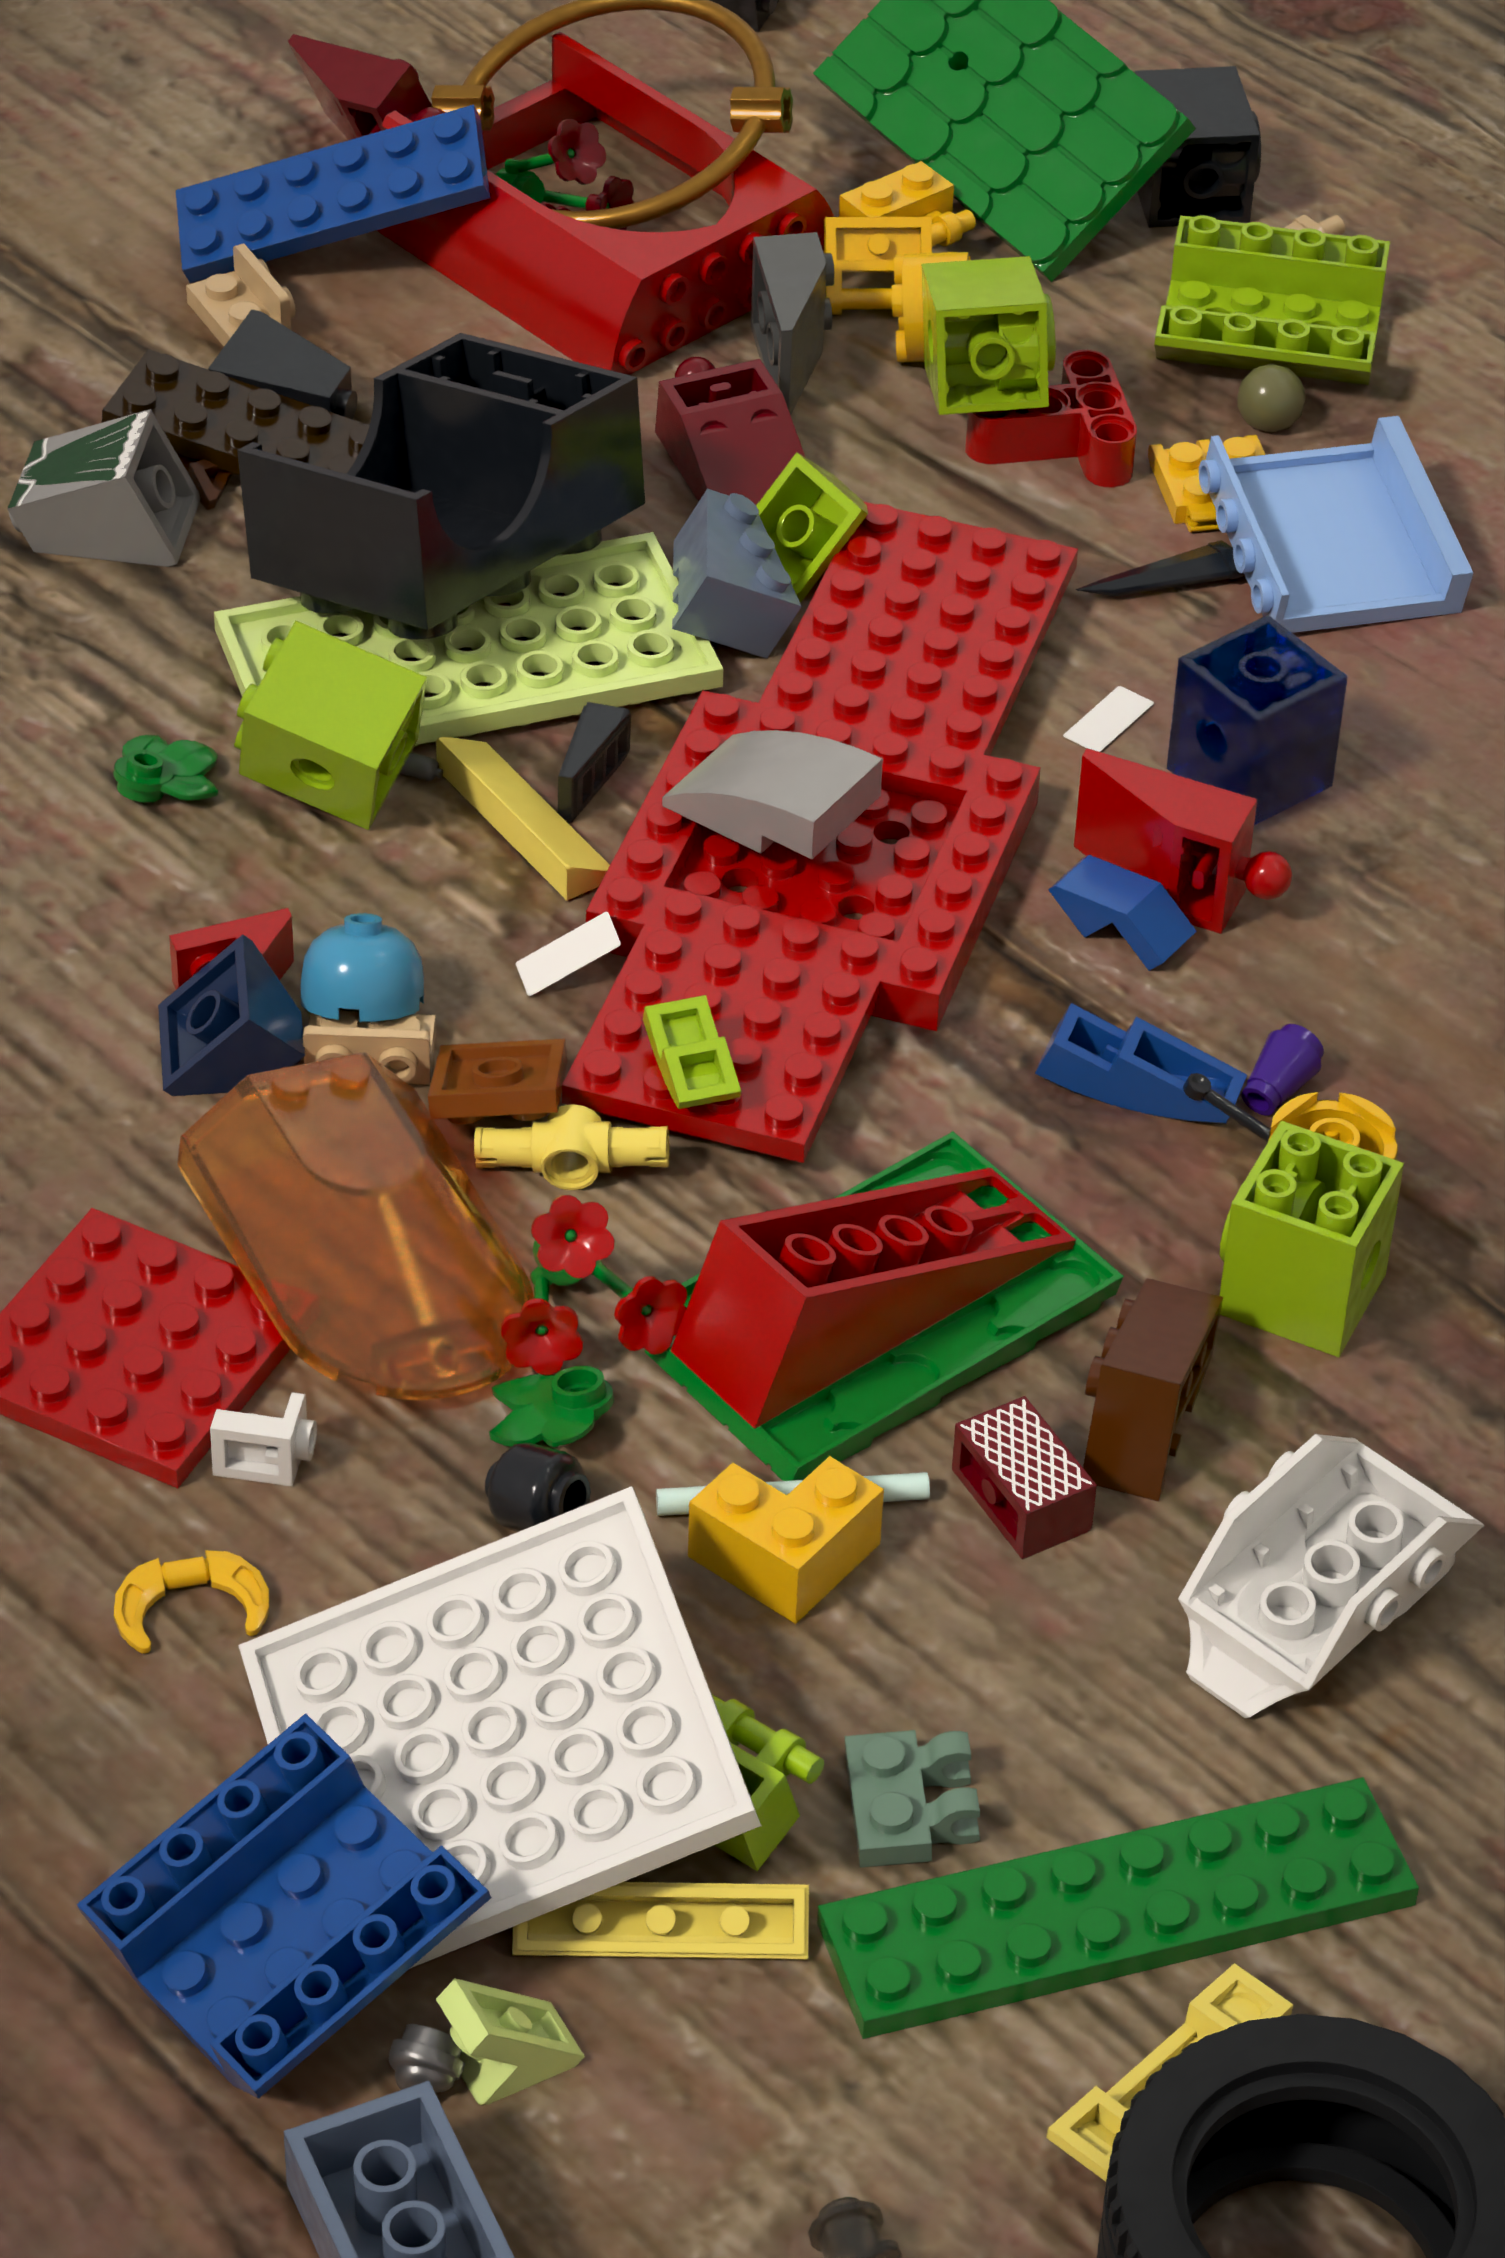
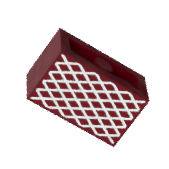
[952,1396,1097,1560]

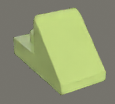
[436,1978,585,2105]

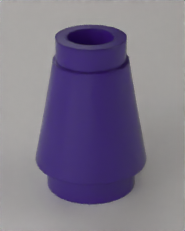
[1241,1024,1324,1116]

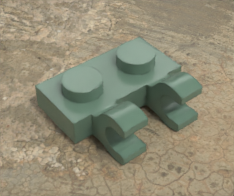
[844,1730,980,1868]

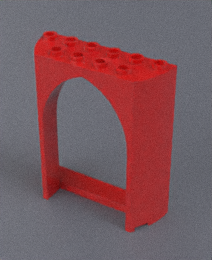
[376,32,834,375]

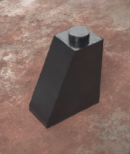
[208,310,358,419]

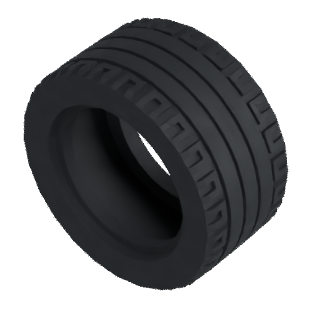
[1097,2014,1505,2258]

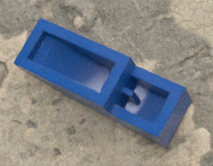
[1035,1003,1247,1123]

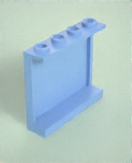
[1199,416,1473,635]

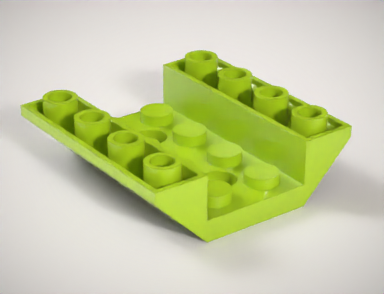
[1154,215,1390,385]

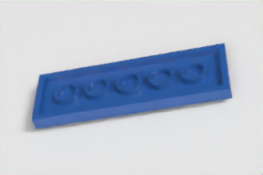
[176,104,490,283]

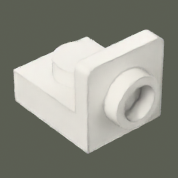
[210,1392,317,1487]

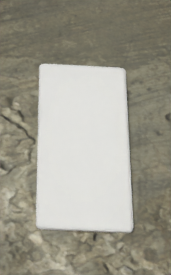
[1063,686,1154,752]
[516,912,621,996]

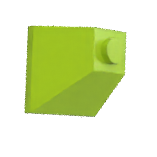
[756,452,868,603]

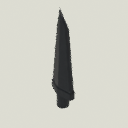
[1076,540,1244,597]

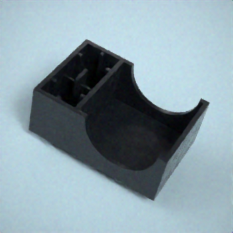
[237,333,645,640]

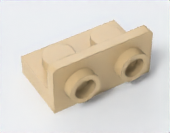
[186,243,296,346]
[303,1011,436,1085]

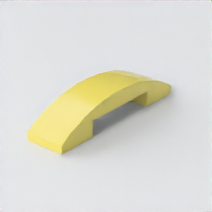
[1046,1963,1293,2182]

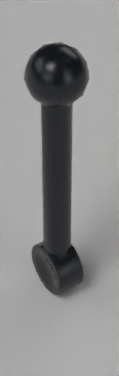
[1183,1073,1271,1142]

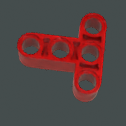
[965,350,1137,488]

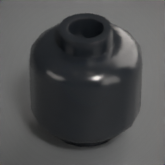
[485,1443,591,1532]

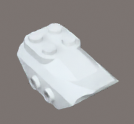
[1178,1434,1484,1718]

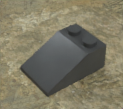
[751,232,834,415]

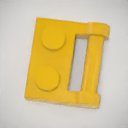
[824,217,932,315]

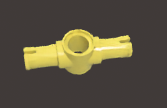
[474,1104,670,1190]

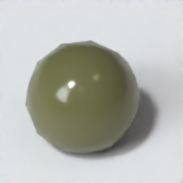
[1237,364,1306,434]

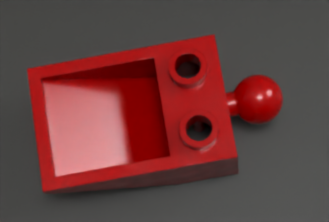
[1074,748,1292,934]

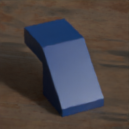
[1048,855,1197,971]

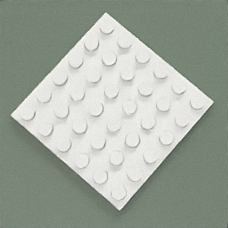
[238,1486,761,1968]

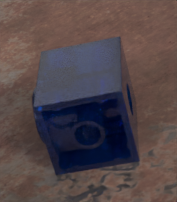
[1167,615,1348,826]

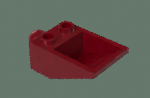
[288,34,446,140]
[655,357,805,505]

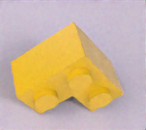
[688,1456,884,1624]

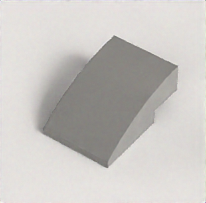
[662,730,883,859]

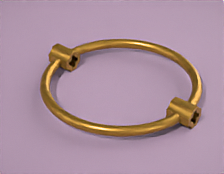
[431,0,793,229]

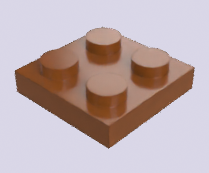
[428,1038,568,1124]

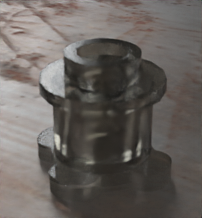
[808,2197,902,2258]

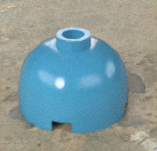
[301,913,424,1022]

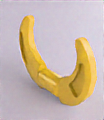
[114,1550,269,1654]

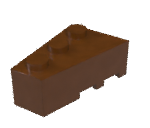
[1083,1278,1223,1502]

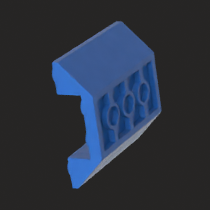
[77,1713,492,2099]

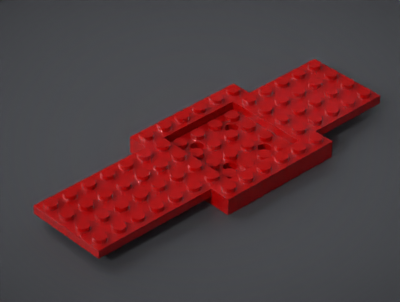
[562,501,1078,1163]

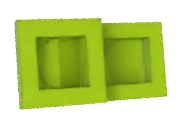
[643,995,741,1109]

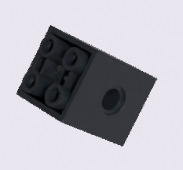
[1134,66,1261,228]

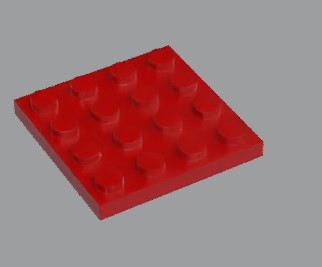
[0,1208,317,1489]

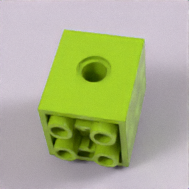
[921,256,1056,415]
[234,620,427,830]
[1219,1120,1404,1357]

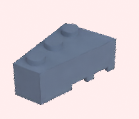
[672,489,802,658]

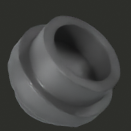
[389,2024,465,2092]

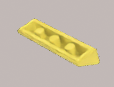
[436,737,610,901]
[512,1882,809,1960]

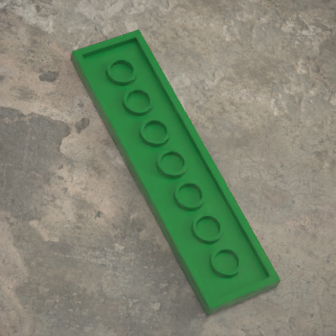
[817,1777,1419,2039]

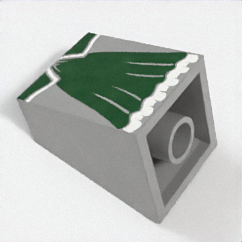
[7,409,201,567]

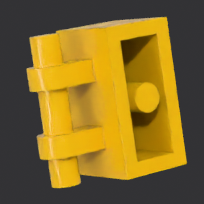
[839,161,976,246]

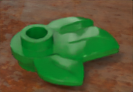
[113,735,218,802]
[489,1366,614,1447]

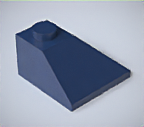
[158,934,305,1096]

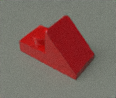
[169,908,294,990]

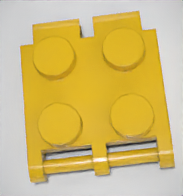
[1148,435,1265,532]

